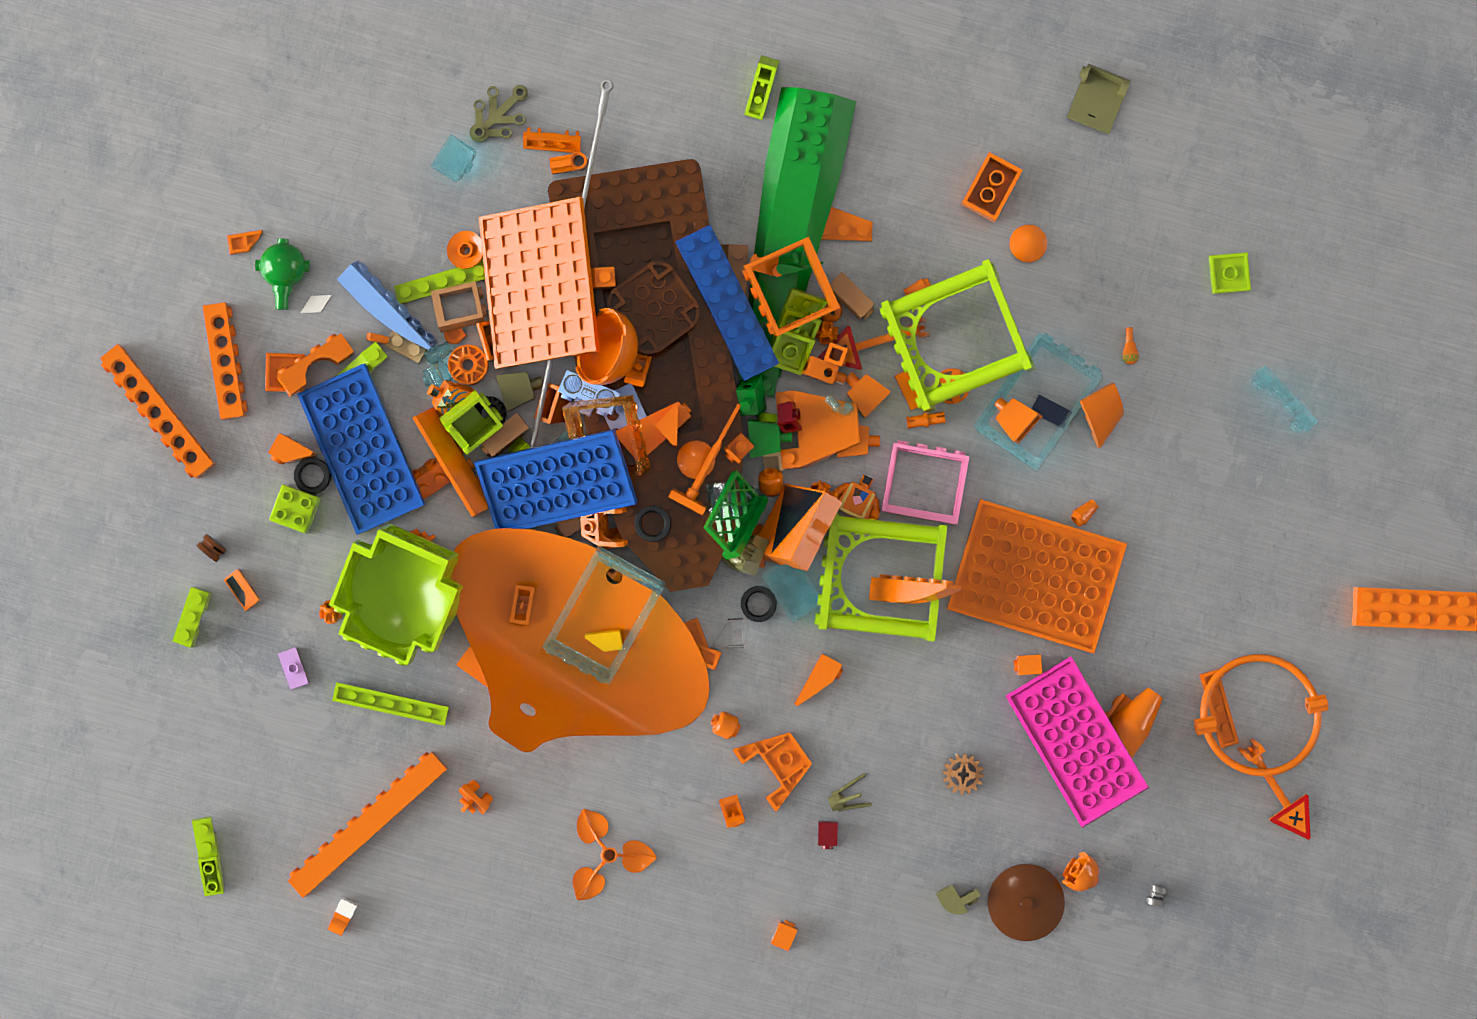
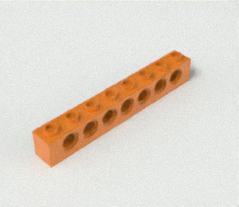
[100,344,216,479]

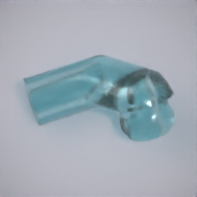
[825,395,854,416]

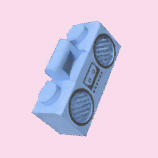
[558,370,622,417]

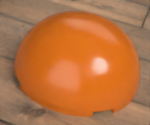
[575,308,638,385]

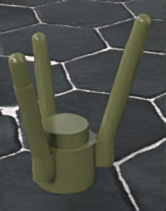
[828,773,872,812]

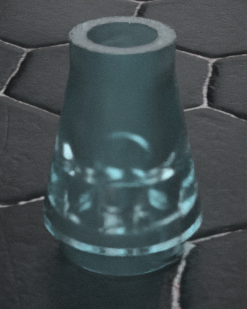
[423,341,453,366]

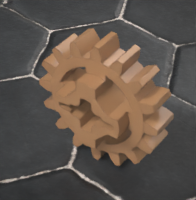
[942,753,984,795]

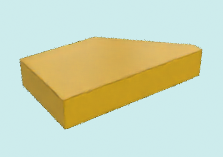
[585,629,623,652]

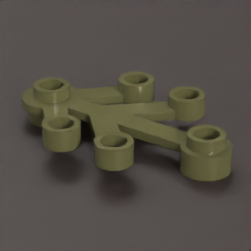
[469,85,528,142]

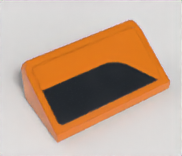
[224,569,261,611]

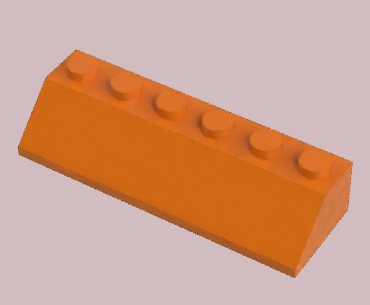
[412,407,489,518]

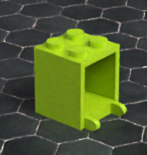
[439,389,503,454]

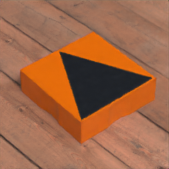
[759,484,842,571]

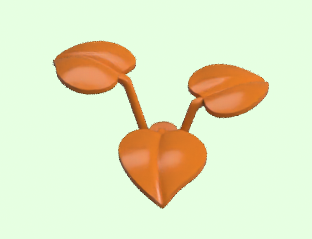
[572,809,657,900]

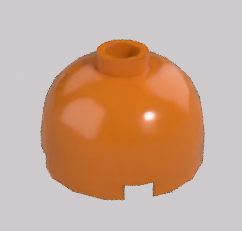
[1062,852,1099,892]

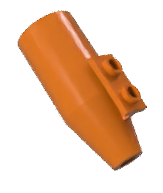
[1105,687,1163,758]

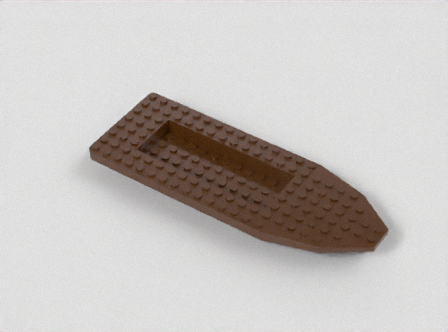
[548,159,743,592]

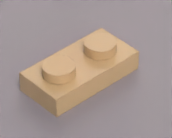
[385,330,427,363]

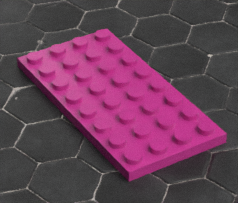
[1006,656,1149,828]

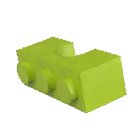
[172,587,212,648]

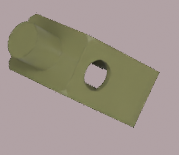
[496,372,543,412]

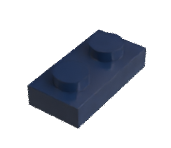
[1032,395,1073,429]

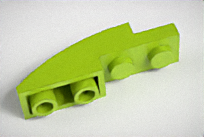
[192,816,224,896]

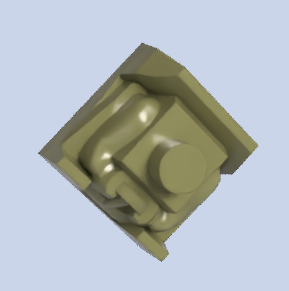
[721,535,769,576]

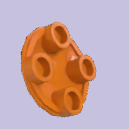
[1009,224,1048,263]
[677,440,715,479]

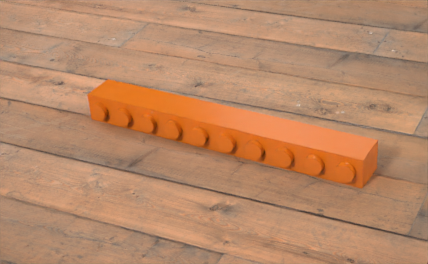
[288,752,448,898]

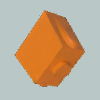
[534,383,572,424]

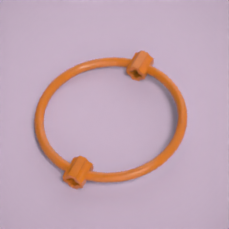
[1194,654,1328,776]

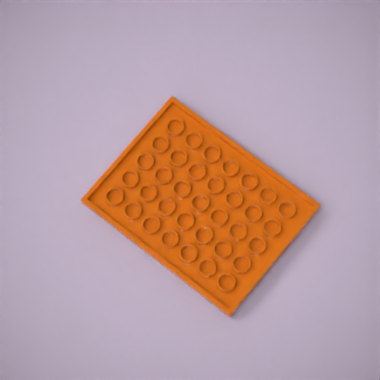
[947,499,1127,654]

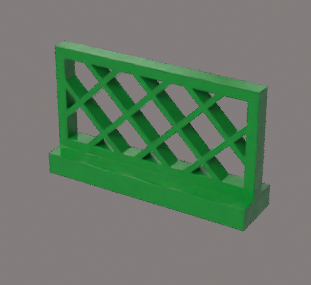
[703,470,769,560]

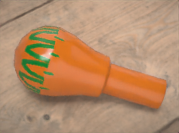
[1122,327,1139,365]

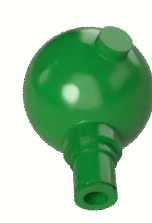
[255,238,310,310]

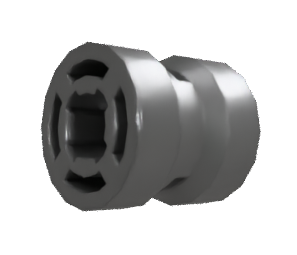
[1145,884,1169,908]

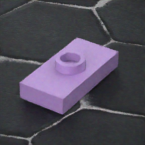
[278,647,309,690]

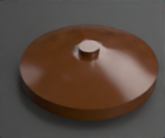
[987,864,1065,941]

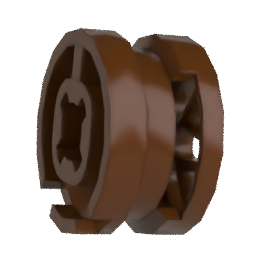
[196,534,227,562]

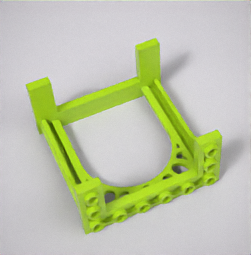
[879,259,1036,412]
[814,513,947,642]

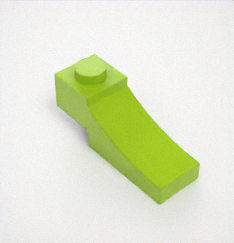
[334,342,389,377]

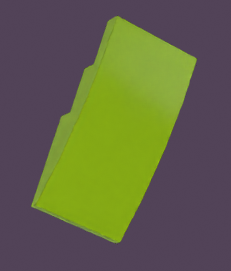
[770,287,827,375]

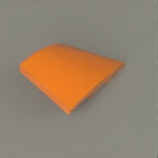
[1079,383,1124,448]

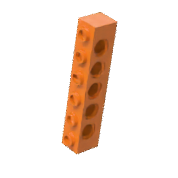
[202,302,248,420]

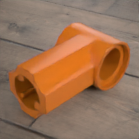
[549,152,589,175]

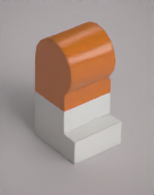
[327,897,359,936]

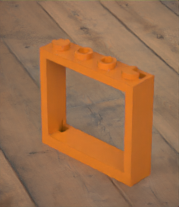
[742,237,840,337]

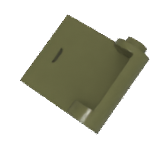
[1066,64,1131,135]

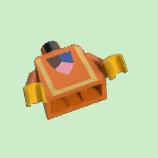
[830,474,880,520]

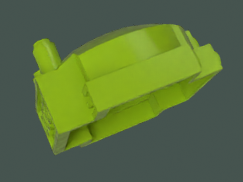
[329,523,463,666]

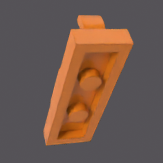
[523,127,581,153]

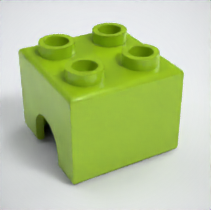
[269,484,321,534]

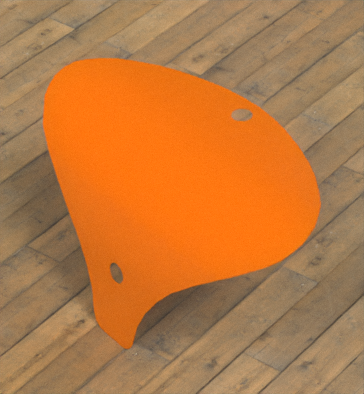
[451,528,709,752]

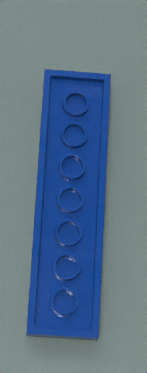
[675,225,779,381]

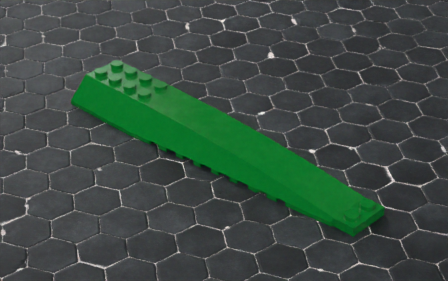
[736,87,856,397]

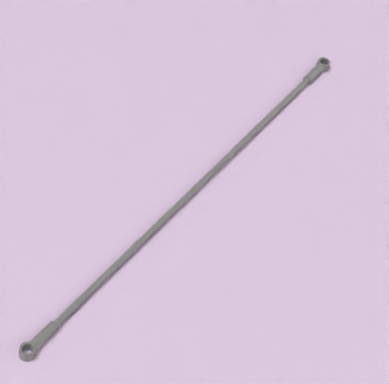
[530,80,614,448]

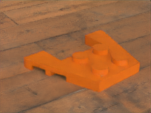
[733,732,812,812]

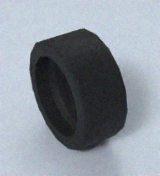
[294,457,331,494]
[634,505,671,542]
[741,586,777,622]

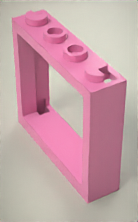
[881,440,969,525]

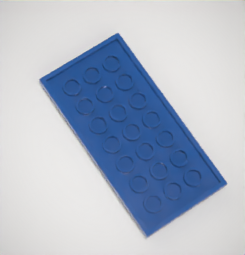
[297,363,426,535]
[474,429,638,529]

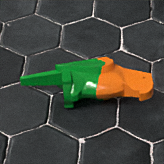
[750,250,824,277]

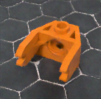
[580,507,628,547]

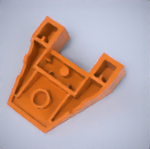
[776,390,861,470]

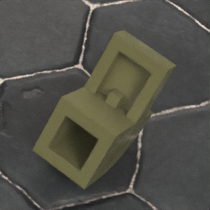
[935,884,981,915]

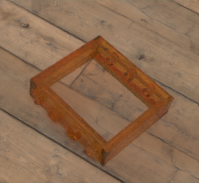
[562,395,650,476]

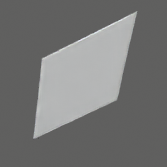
[301,295,331,313]

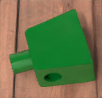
[736,375,767,416]
[748,419,792,458]

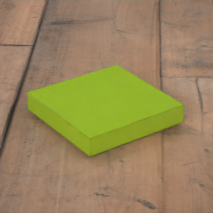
[1209,252,1251,294]

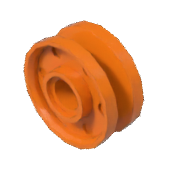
[448,344,489,386]

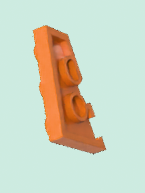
[821,207,873,242]

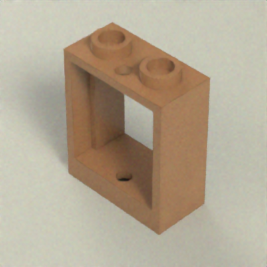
[830,272,875,320]
[431,281,488,333]
[481,413,531,457]

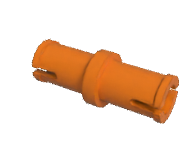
[906,411,946,429]

